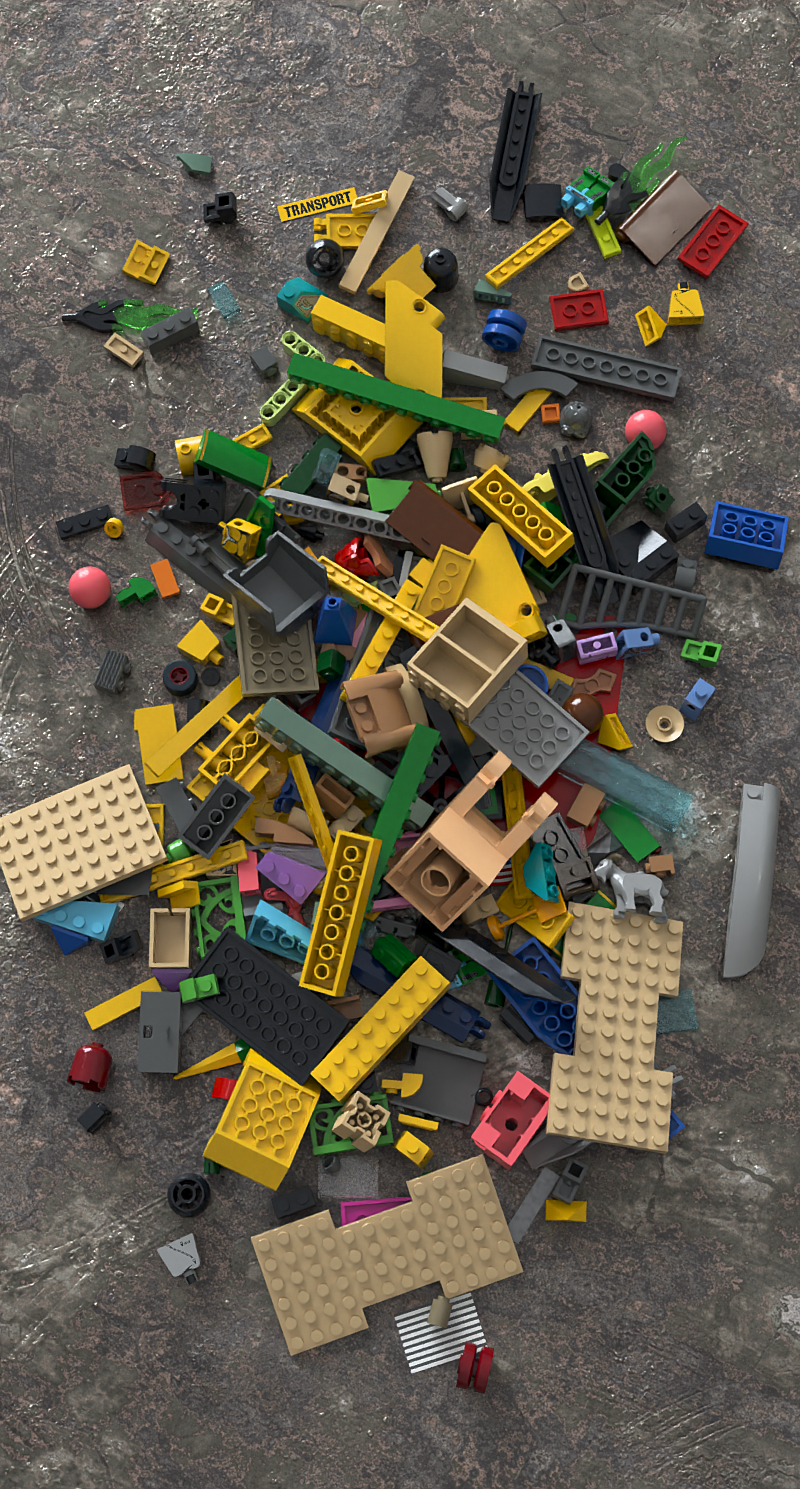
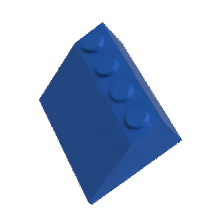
[704,501,789,569]

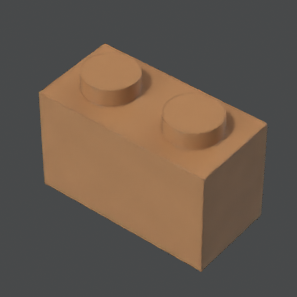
[566,783,607,831]

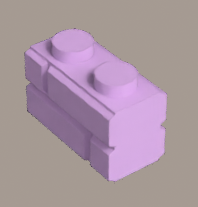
[576,632,618,665]

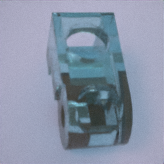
[311,448,342,486]

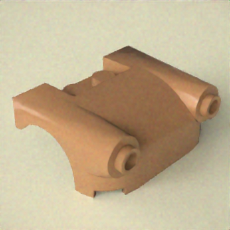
[340,670,416,759]

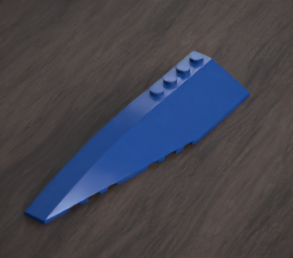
[487,936,685,1139]

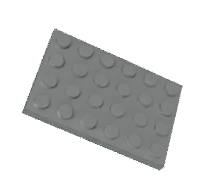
[451,669,589,789]

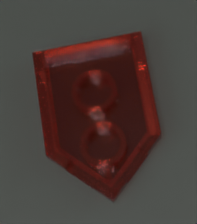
[119,471,171,511]

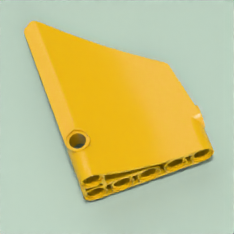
[458,522,548,644]

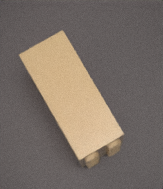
[407,597,528,724]

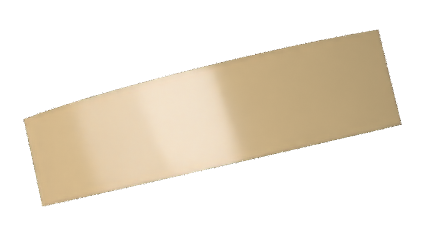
[383,663,429,727]

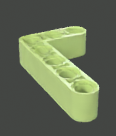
[260,331,326,427]

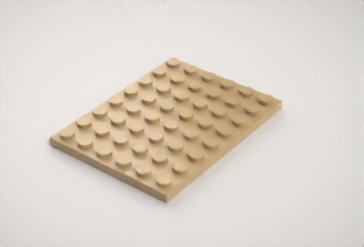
[0,764,168,922]

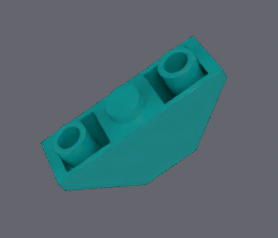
[523,842,559,903]

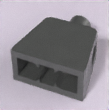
[544,616,577,664]

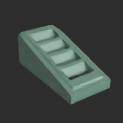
[473,279,512,305]

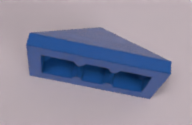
[51,924,91,956]

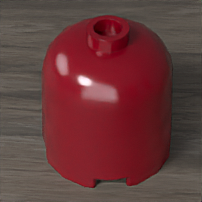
[66,1042,113,1092]

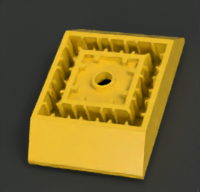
[291,358,423,476]

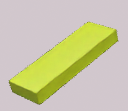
[585,206,621,259]

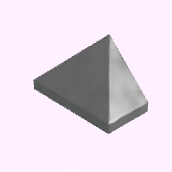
[585,831,623,867]

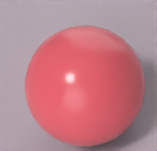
[625,410,667,449]
[68,566,111,609]

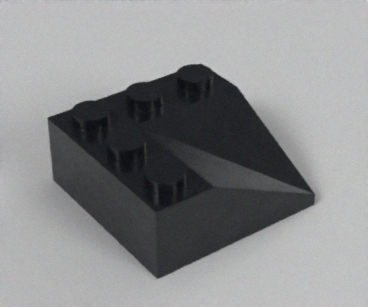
[611,520,679,595]

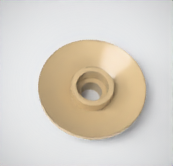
[645,705,684,743]

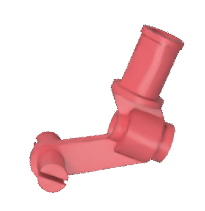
[261,887,308,928]

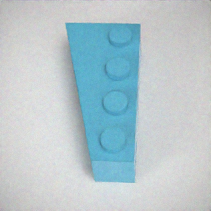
[245,899,312,964]
[32,901,121,943]

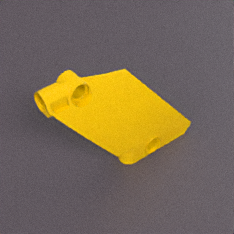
[385,279,445,398]

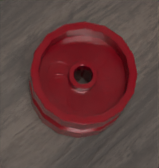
[456,1342,494,1394]

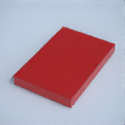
[549,289,609,332]

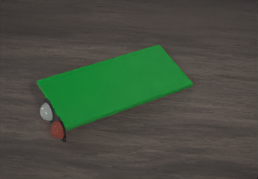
[599,799,662,863]

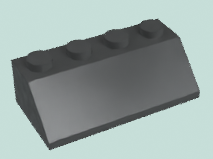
[177,773,256,860]

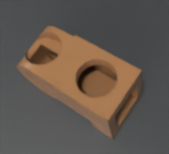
[332,462,367,485]

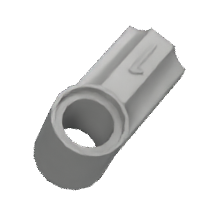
[432,187,469,222]

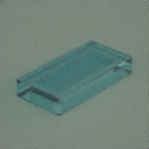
[208,280,240,319]

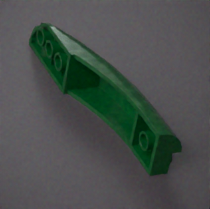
[522,431,656,593]

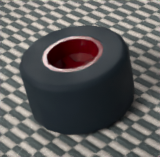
[162,660,198,697]

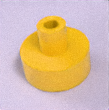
[104,518,124,538]

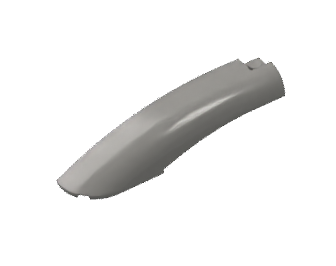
[723,783,781,978]

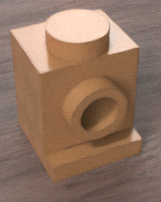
[645,854,675,878]

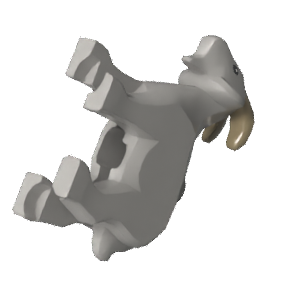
[595,853,669,924]

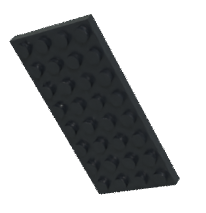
[188,927,351,1086]

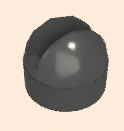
[322,1155,340,1173]

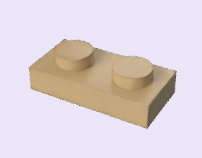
[104,333,144,368]

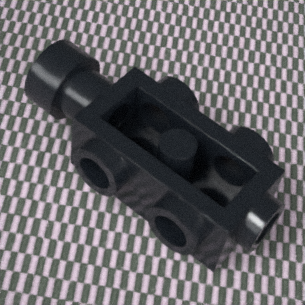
[528,636,561,670]

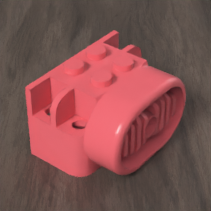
[471,1071,550,1171]

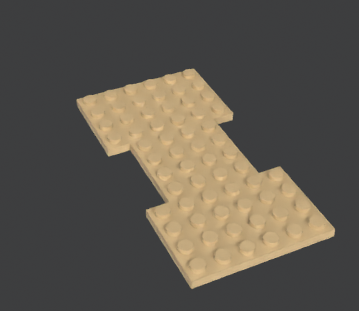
[546,902,683,1154]
[251,1154,523,1356]

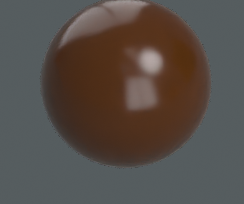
[562,693,604,736]

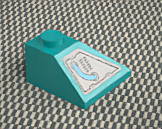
[276,277,328,323]

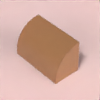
[313,772,356,819]

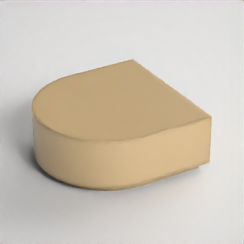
[568,272,589,293]

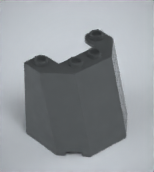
[223,530,329,636]

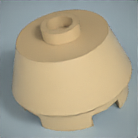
[474,443,510,474]

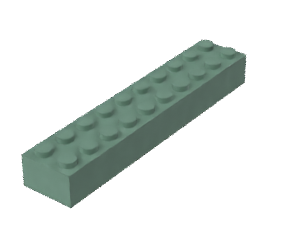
[253,697,435,831]

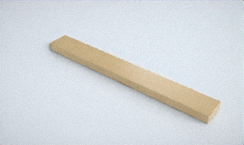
[339,170,415,295]

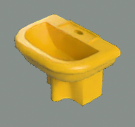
[367,244,436,298]

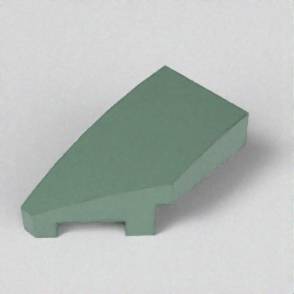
[176,153,212,176]

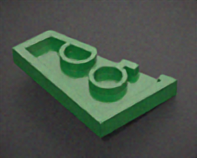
[245,495,276,558]

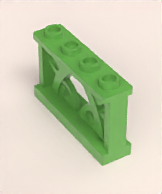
[191,875,247,959]
[309,1091,394,1157]

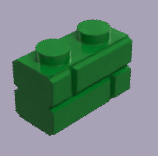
[370,933,418,978]

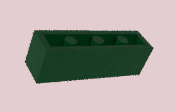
[279,433,343,503]

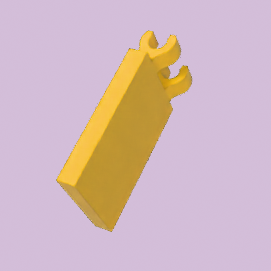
[314,214,381,249]

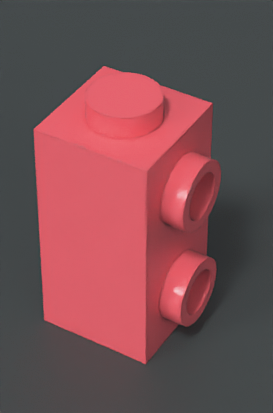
[238,850,262,897]

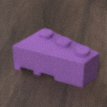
[255,851,327,905]

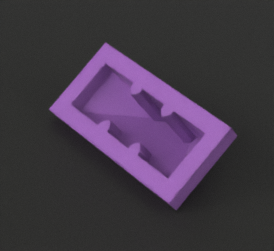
[152,969,193,992]

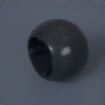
[305,238,345,279]
[167,1173,211,1218]

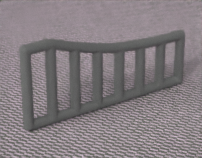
[557,563,707,640]

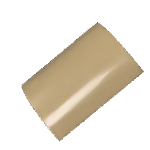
[287,806,330,841]

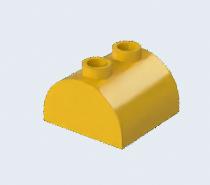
[175,435,202,477]

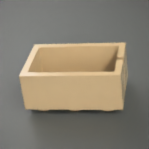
[149,908,192,970]

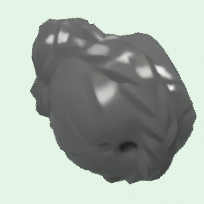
[559,401,594,438]

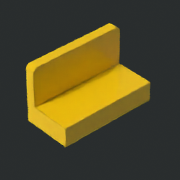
[238,762,272,795]
[157,880,200,911]

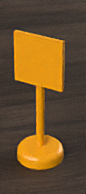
[487,886,568,942]

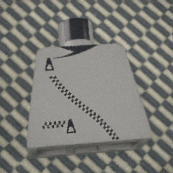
[157,1233,202,1286]

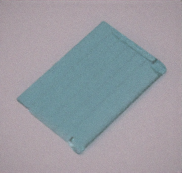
[656,989,699,1035]

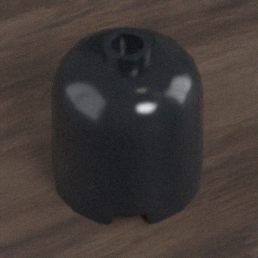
[423,248,459,293]

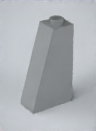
[442,349,509,390]

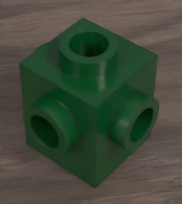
[641,484,675,514]

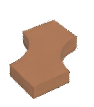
[363,533,393,578]
[571,668,617,696]

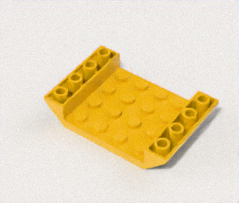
[202,1048,322,1191]

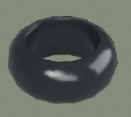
[475,1088,493,1106]

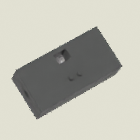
[138,991,183,1073]

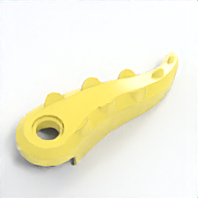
[522,451,610,503]

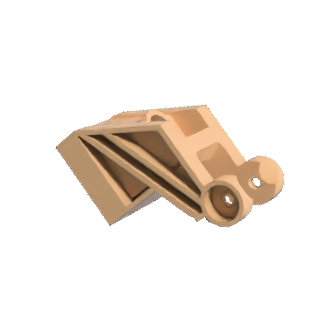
[383,750,558,932]

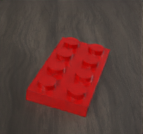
[677,204,749,279]

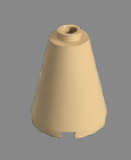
[416,431,453,483]

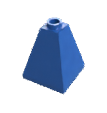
[314,596,357,646]

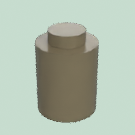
[427,1295,453,1328]

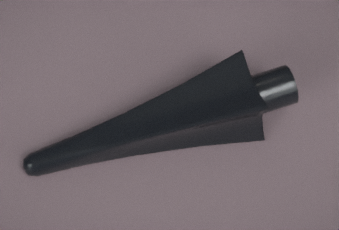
[289,525,324,543]

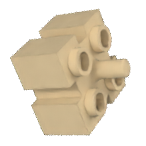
[331,1091,391,1153]

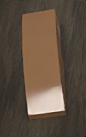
[255,817,314,847]

